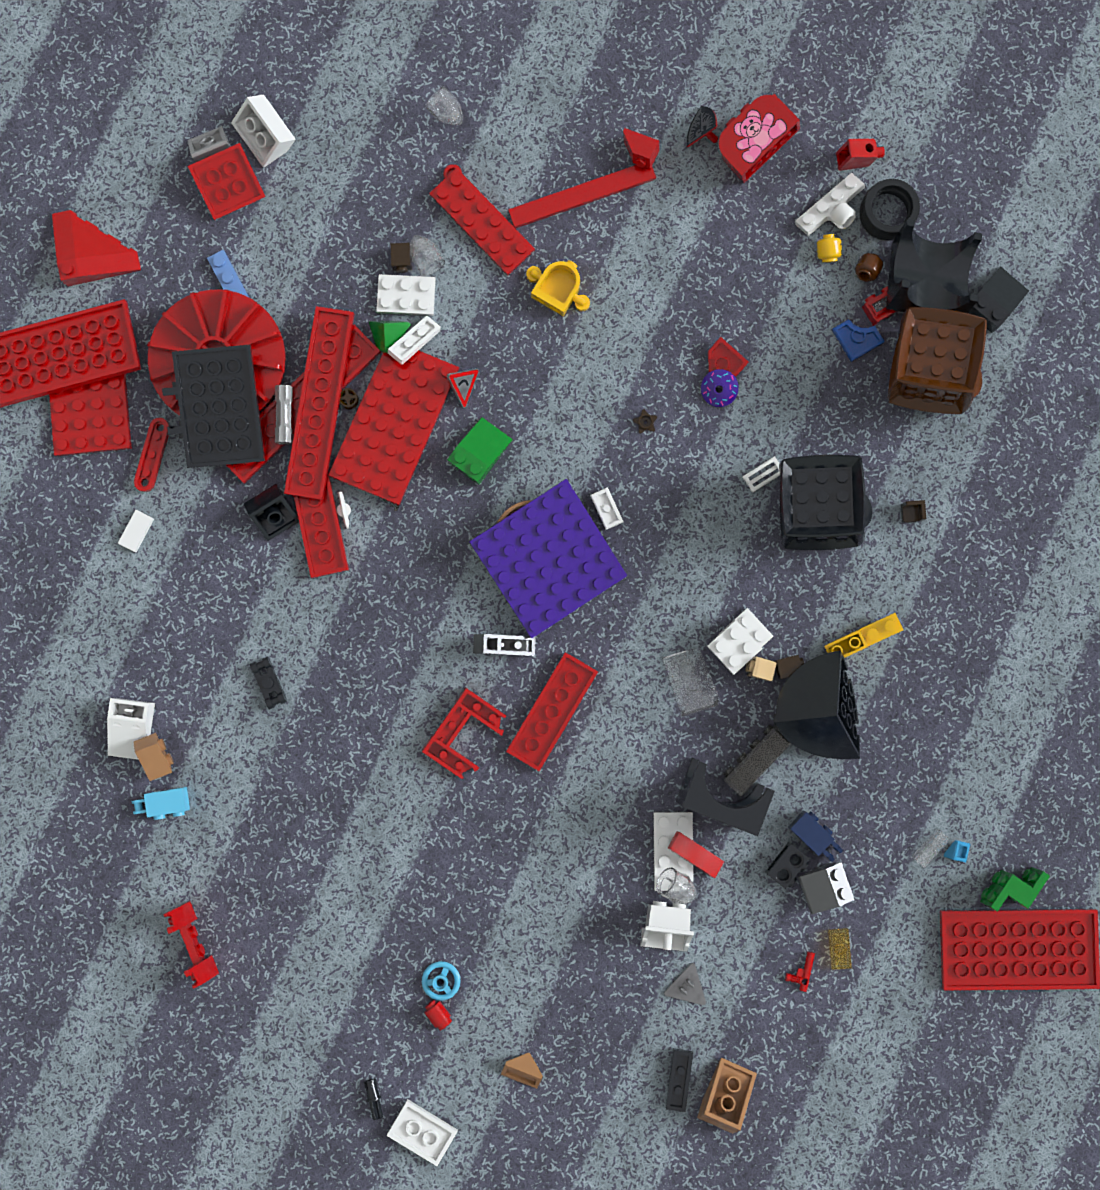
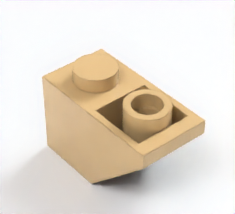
[745,657,776,682]

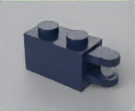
[788,810,843,862]

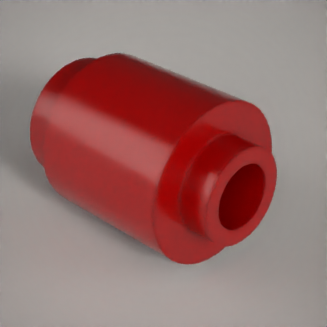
[424,1000,452,1031]

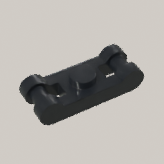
[250,656,287,710]

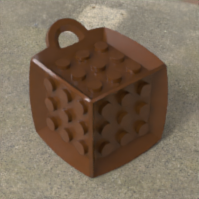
[887,307,987,414]

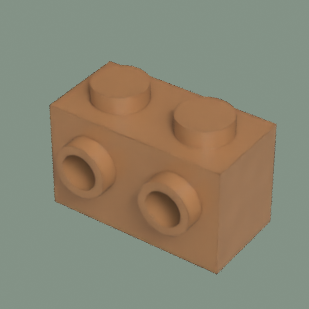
[134,733,174,781]

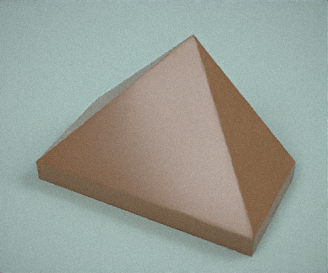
[501,1053,543,1089]

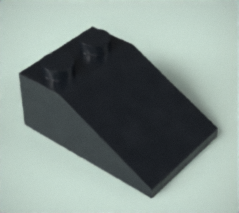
[969,267,1029,333]

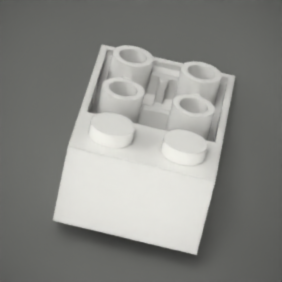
[107,698,155,760]

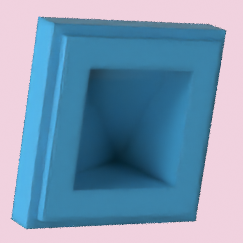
[943,840,970,862]

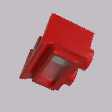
[862,286,896,326]

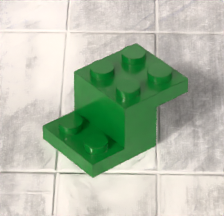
[980,867,1050,912]

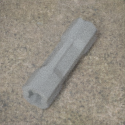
[275,385,292,445]

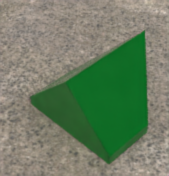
[369,321,411,353]

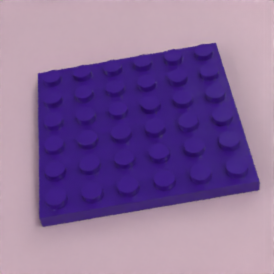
[469,479,627,639]

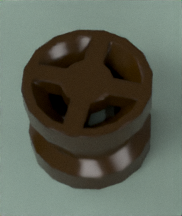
[340,388,359,410]

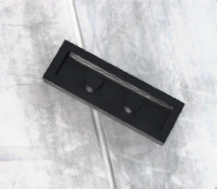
[665,1048,693,1112]

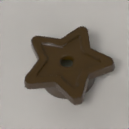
[633,409,657,434]

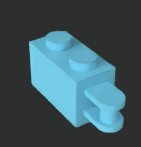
[132,787,190,820]

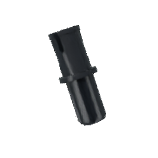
[364,1078,383,1120]

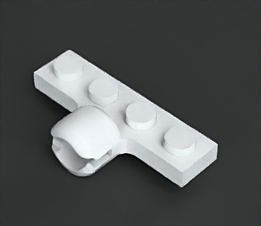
[795,173,865,236]

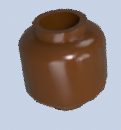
[855,253,883,282]

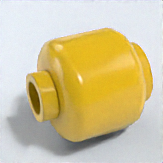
[817,234,842,263]

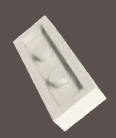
[388,316,441,365]

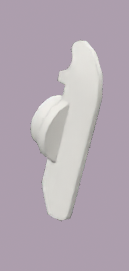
[337,492,351,529]

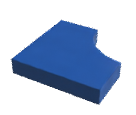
[832,319,885,362]

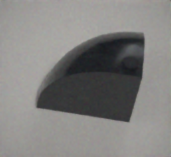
[773,651,860,759]

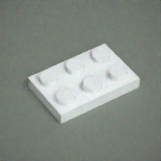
[376,274,436,316]
[387,1099,458,1166]

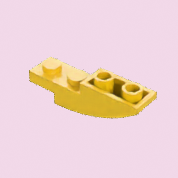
[824,613,903,658]

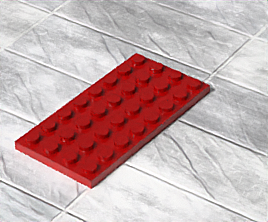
[0,299,141,408]
[328,350,459,506]
[940,909,1100,991]

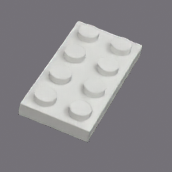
[653,812,694,891]

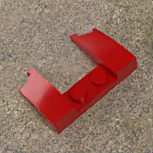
[422,687,506,779]
[163,901,219,989]

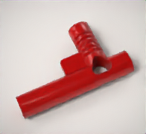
[785,951,815,992]

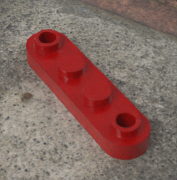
[134,418,170,492]

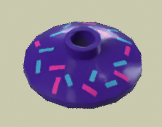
[701,369,739,407]

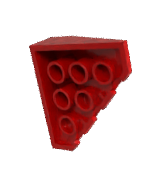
[52,210,141,287]

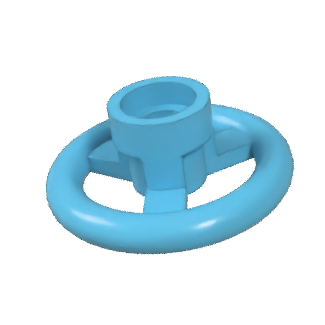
[422,961,460,1001]

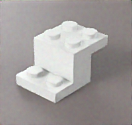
[707,608,773,675]

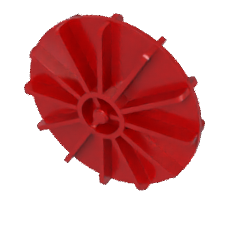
[147,289,286,416]

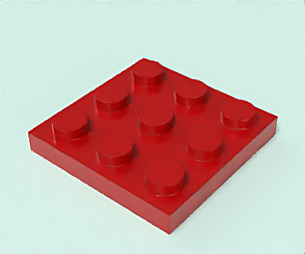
[188,143,266,220]

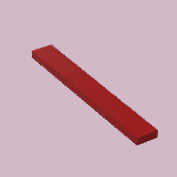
[508,165,656,229]

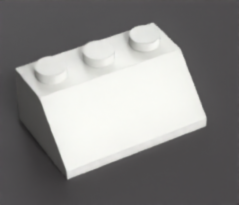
[231,95,296,167]

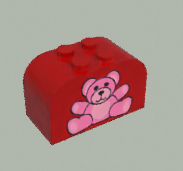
[719,95,800,183]

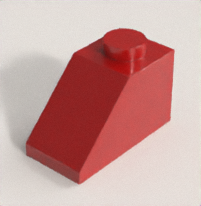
[623,128,659,169]

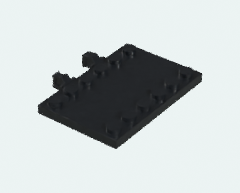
[162,345,265,468]

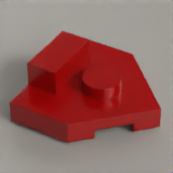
[708,337,749,377]

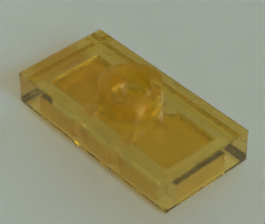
[828,928,852,970]

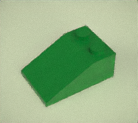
[447,418,513,485]

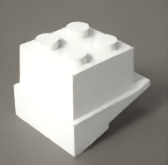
[640,901,694,951]

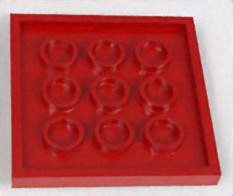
[49,374,132,456]

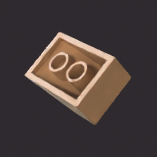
[697,1058,757,1134]

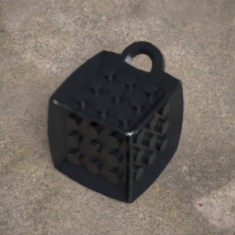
[779,455,872,550]

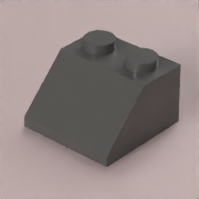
[798,862,854,914]

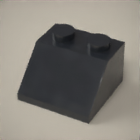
[244,484,299,541]

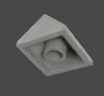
[188,126,231,162]

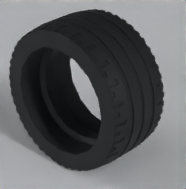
[859,178,920,241]

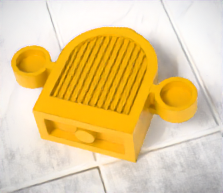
[526,260,590,317]

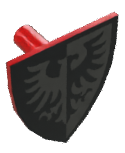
[687,106,719,147]

